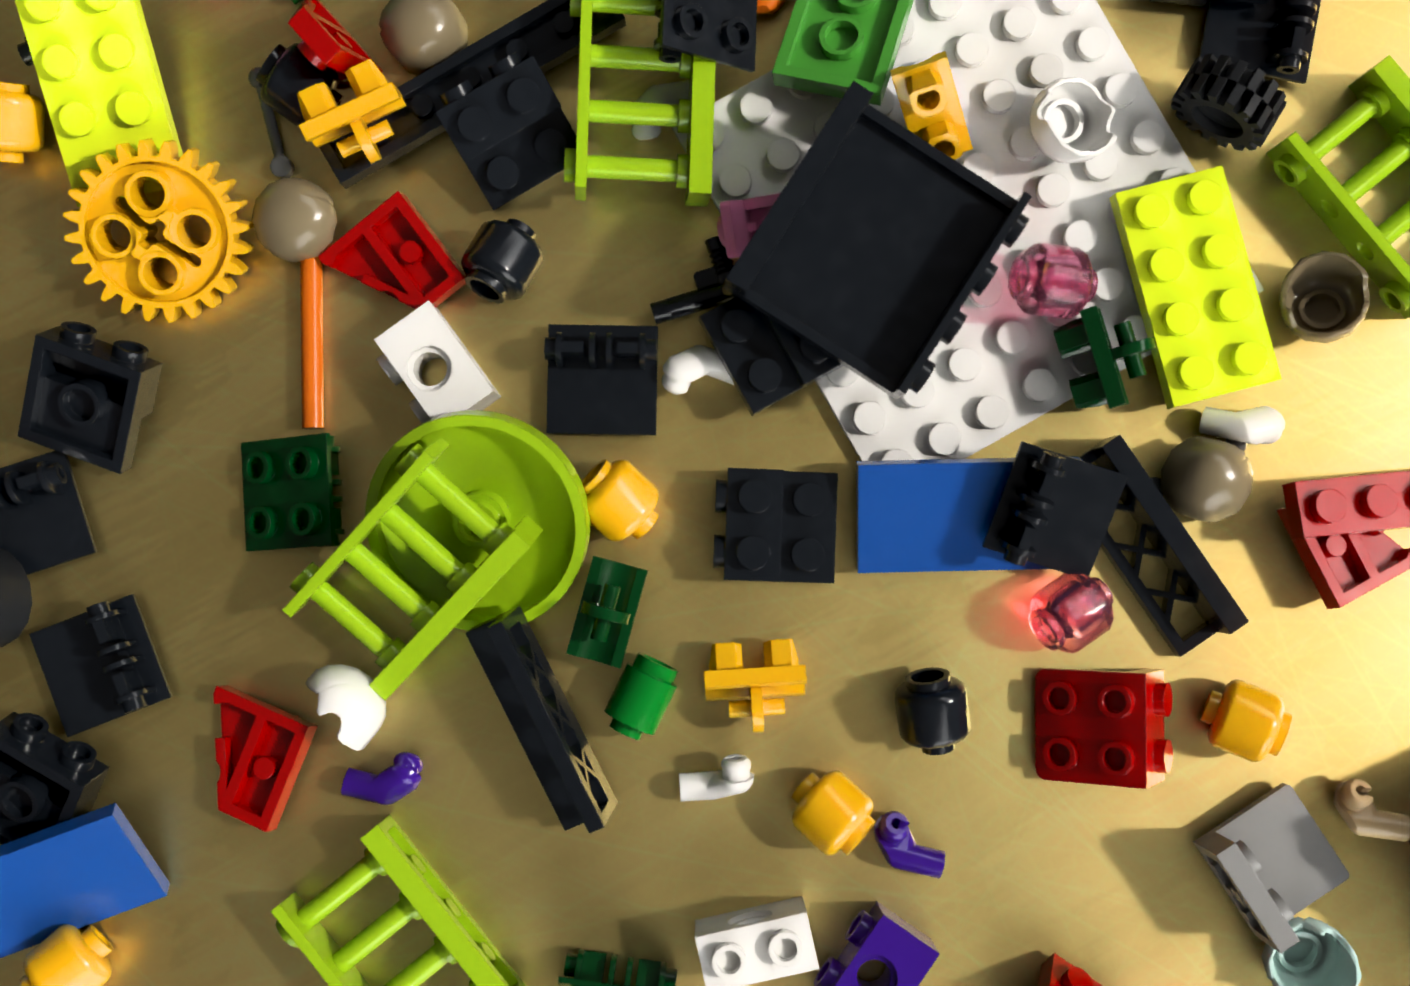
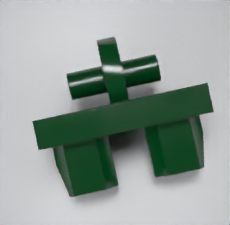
[1053,306,1156,409]
[566,556,648,669]

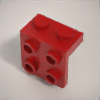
[1035,668,1173,789]

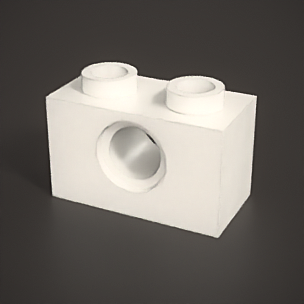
[374,300,501,423]
[695,896,820,986]

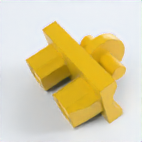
[890,51,973,160]
[297,59,407,164]
[704,639,807,733]

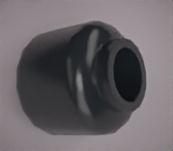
[256,43,344,127]
[461,218,544,304]
[895,667,971,755]

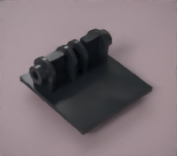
[654,0,757,72]
[1199,0,1321,84]
[544,324,658,436]
[982,441,1129,580]
[0,450,97,575]
[29,594,173,737]

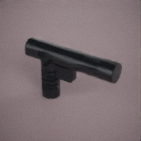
[650,236,736,325]

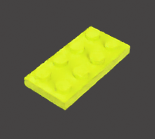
[15,0,183,207]
[1109,165,1282,409]

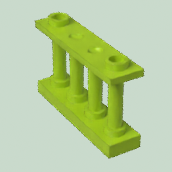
[564,0,716,207]
[1266,54,1410,319]
[282,438,543,701]
[270,815,526,986]

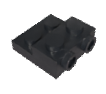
[435,51,577,210]
[699,296,843,416]
[17,321,163,474]
[713,468,838,583]
[0,712,109,845]

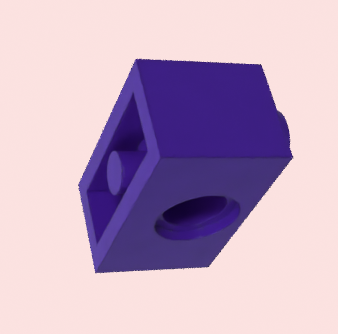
[814,901,940,986]

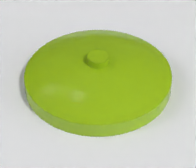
[365,410,591,630]

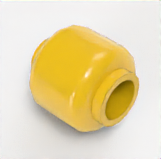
[0,82,45,163]
[582,459,659,541]
[1200,679,1292,762]
[791,770,876,856]
[20,924,113,986]

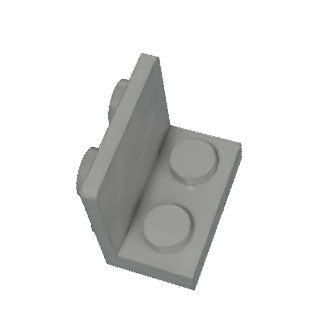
[1193,783,1349,953]

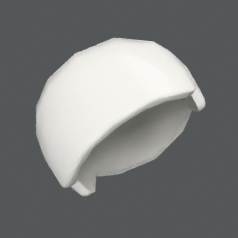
[1029,77,1117,163]
[306,664,386,750]

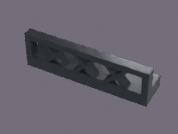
[1079,435,1249,657]
[465,606,618,833]

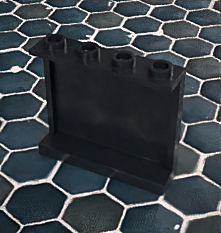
[724,81,1032,399]

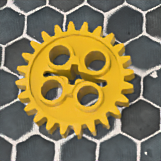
[63,138,254,323]

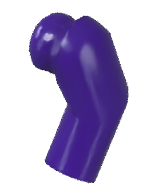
[341,752,423,805]
[874,811,945,879]

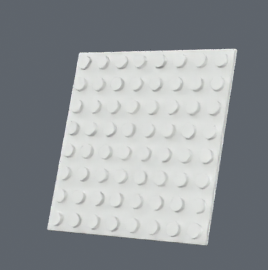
[672,0,1264,461]

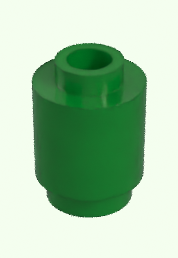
[604,652,678,740]

